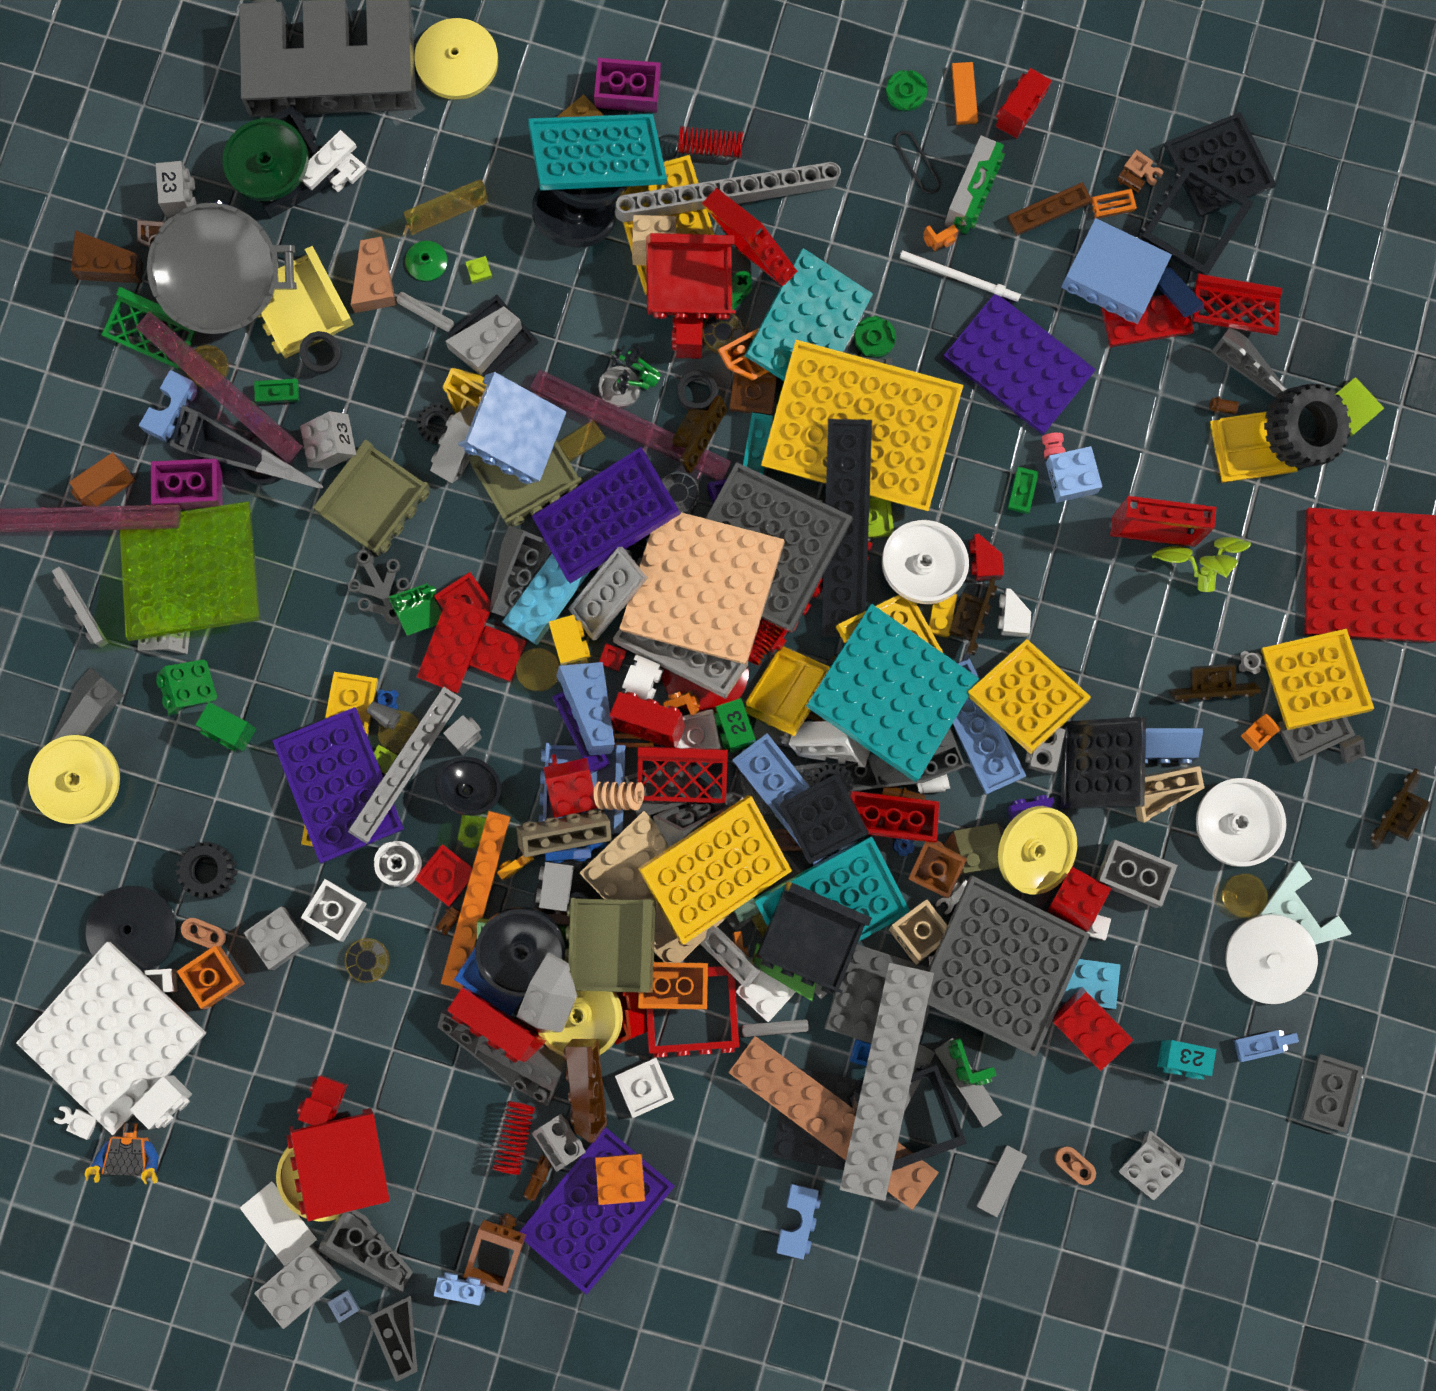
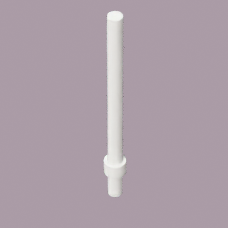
[900,250,1021,302]

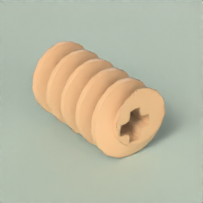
[594,782,644,810]

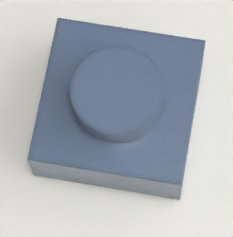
[328,1290,360,1323]

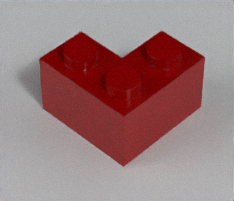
[672,316,703,359]
[297,1075,348,1125]

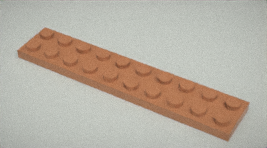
[728,1036,939,1210]

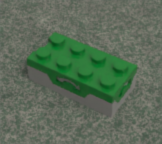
[944,136,1005,235]

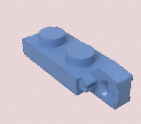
[1233,1030,1299,1062]

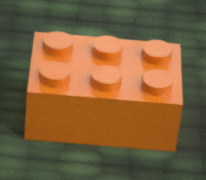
[638,962,708,1010]

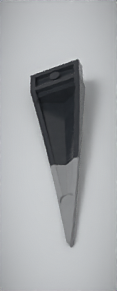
[169,405,323,488]

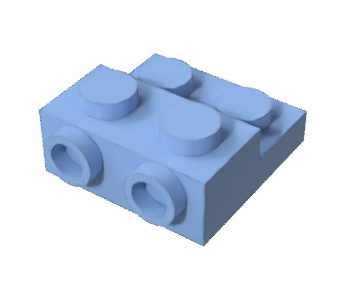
[434,1272,486,1305]

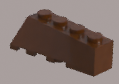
[563,1039,607,1143]

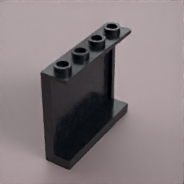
[756,882,872,995]

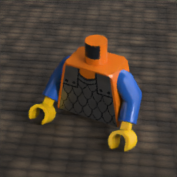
[85,1123,159,1185]

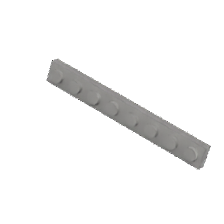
[348,687,462,844]

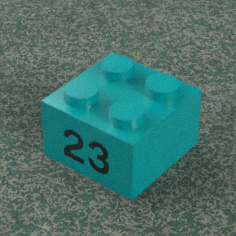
[1157,1040,1216,1080]

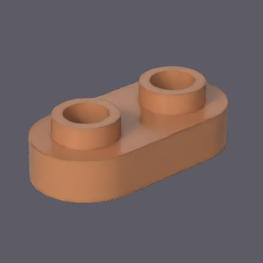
[181,918,226,948]
[1055,1146,1096,1185]

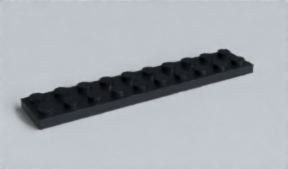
[821,419,872,638]

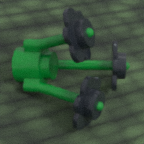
[611,345,661,395]

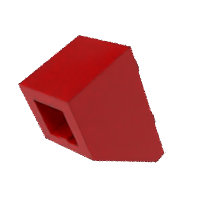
[969,534,1004,581]

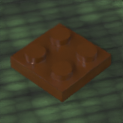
[729,372,777,416]

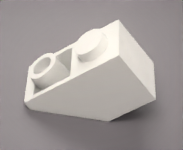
[997,589,1031,637]

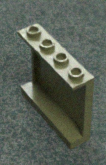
[313,439,430,557]
[468,441,582,527]
[565,898,656,993]

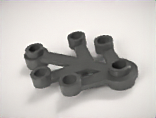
[348,549,410,625]

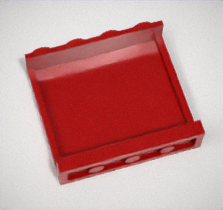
[646,233,736,320]
[286,1108,390,1222]

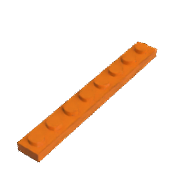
[441,811,511,989]

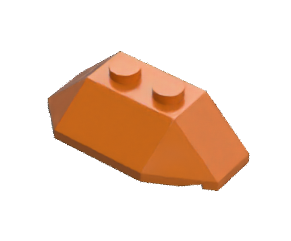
[718,328,769,381]

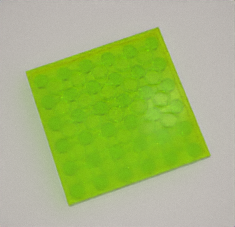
[119,501,260,641]

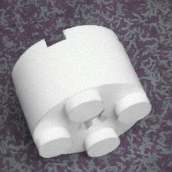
[621,655,664,700]
[374,841,422,888]

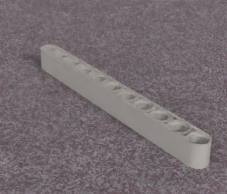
[615,162,841,222]

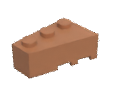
[351,237,396,313]

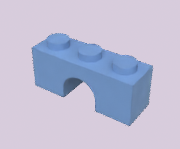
[139,370,198,443]
[776,1183,822,1260]

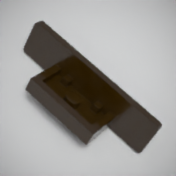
[671,396,727,473]
[949,577,997,661]
[1169,663,1261,702]
[1370,768,1430,849]

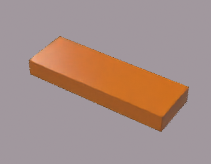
[951,62,978,125]

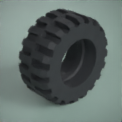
[1264,383,1351,468]

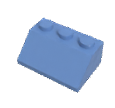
[1145,728,1203,764]

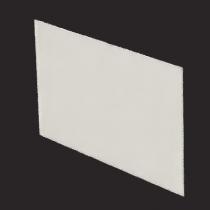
[240,1182,317,1266]

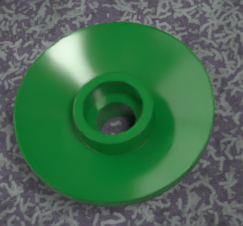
[405,241,448,282]

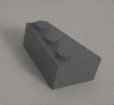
[368,1295,418,1382]

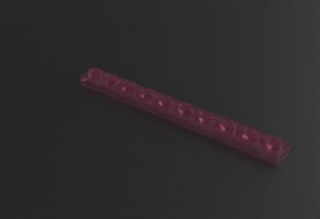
[136,311,303,463]
[530,370,731,481]
[0,505,181,532]

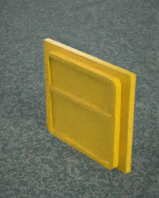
[1210,412,1298,483]
[745,646,830,737]

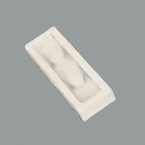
[302,130,357,190]

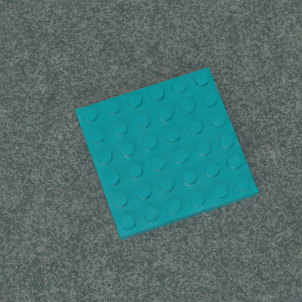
[806,604,979,782]

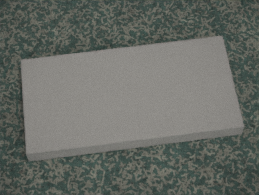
[568,547,648,640]

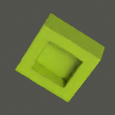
[466,256,492,284]
[374,745,398,774]

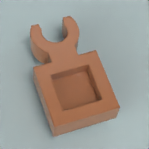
[1123,149,1164,186]

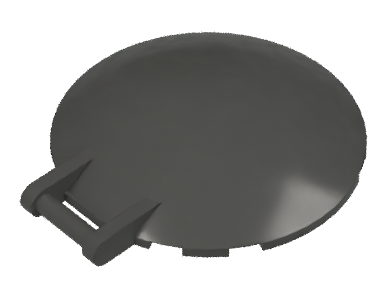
[147,203,297,334]

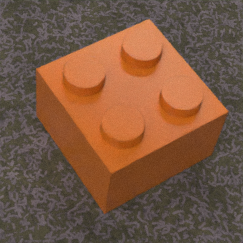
[177,945,245,1009]
[595,1153,645,1205]

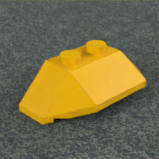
[443,368,486,414]

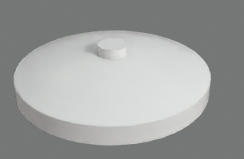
[882,520,969,604]
[1196,778,1286,867]
[1225,914,1318,1004]

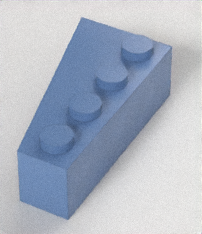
[556,662,615,755]

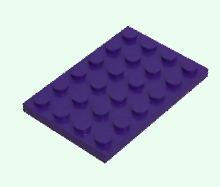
[943,294,1096,435]
[532,447,681,584]
[272,707,405,864]
[520,1127,675,1295]

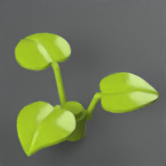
[1152,537,1251,592]

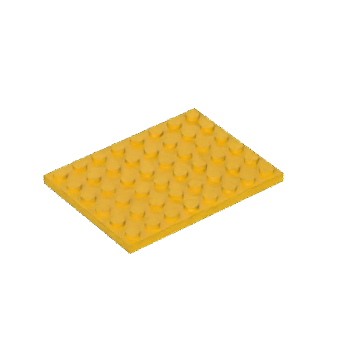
[761,340,963,512]

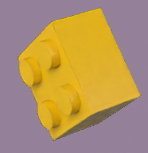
[549,615,591,665]

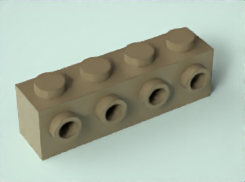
[516,809,612,857]

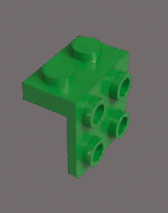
[156,660,217,715]
[948,1038,997,1086]

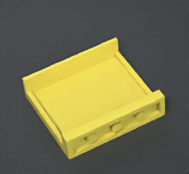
[258,246,353,359]

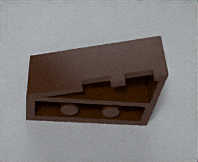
[71,230,143,283]

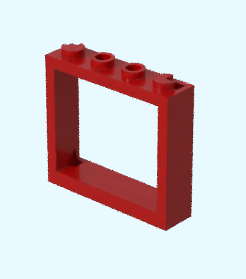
[702,188,798,286]
[1110,496,1216,547]
[646,966,739,1058]

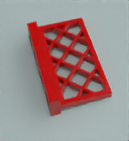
[1193,274,1282,336]
[637,746,728,803]

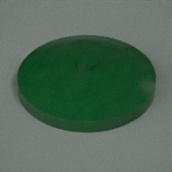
[222,118,309,201]

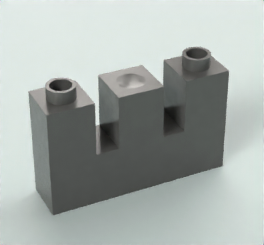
[239,0,417,117]

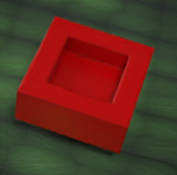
[599,643,627,672]

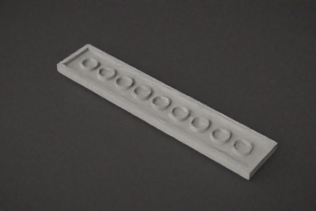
[840,963,934,1201]

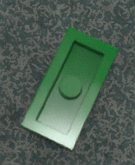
[254,379,299,404]
[1008,467,1039,514]

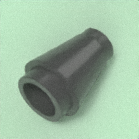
[367,701,401,730]

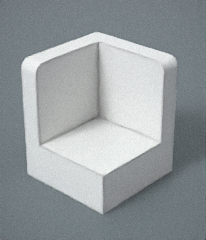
[145,969,177,993]

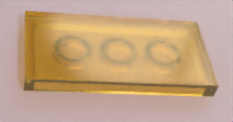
[403,179,488,235]

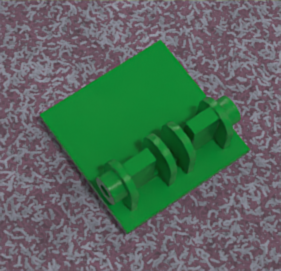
[388,583,441,636]

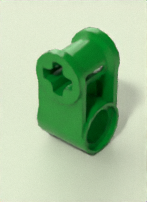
[732,271,752,310]

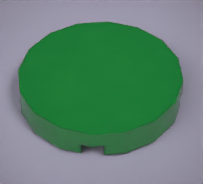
[886,70,928,111]
[853,316,896,358]

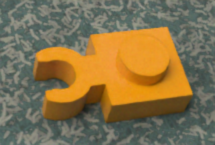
[497,855,535,881]

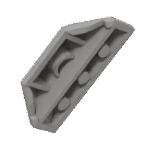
[516,953,577,1033]

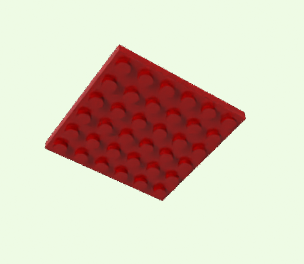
[1304,508,1436,643]

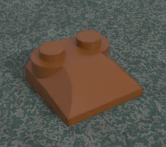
[909,841,967,899]

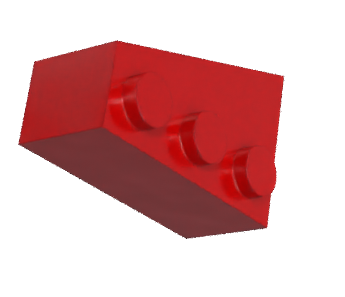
[996,68,1052,139]
[615,992,648,1045]

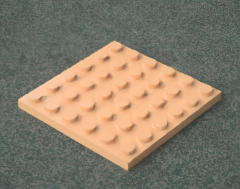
[620,512,785,665]

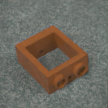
[69,452,136,510]
[463,1220,526,1293]

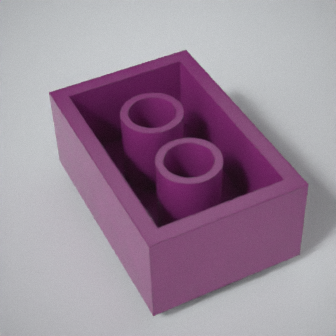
[594,58,661,113]
[151,459,223,510]

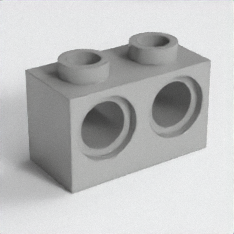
[443,715,482,755]
[1025,728,1065,775]
[532,1114,586,1172]

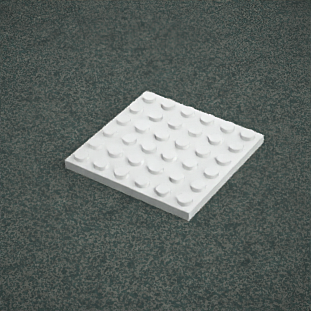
[17,942,206,1135]

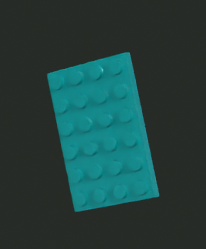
[528,114,667,190]
[744,248,873,381]
[754,835,910,942]

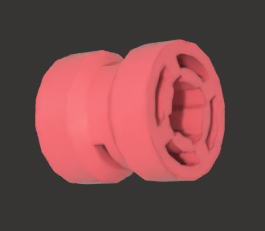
[1042,433,1065,459]

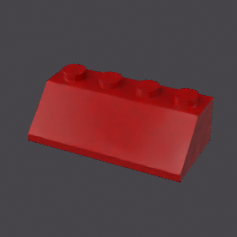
[850,791,939,843]
[447,987,547,1063]

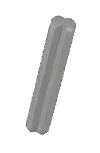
[396,292,454,332]
[742,1020,808,1037]

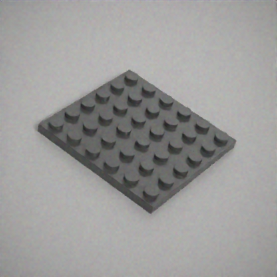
[706,462,853,633]
[927,876,1090,1057]

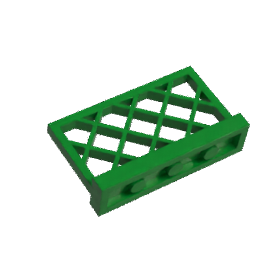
[102,287,197,370]

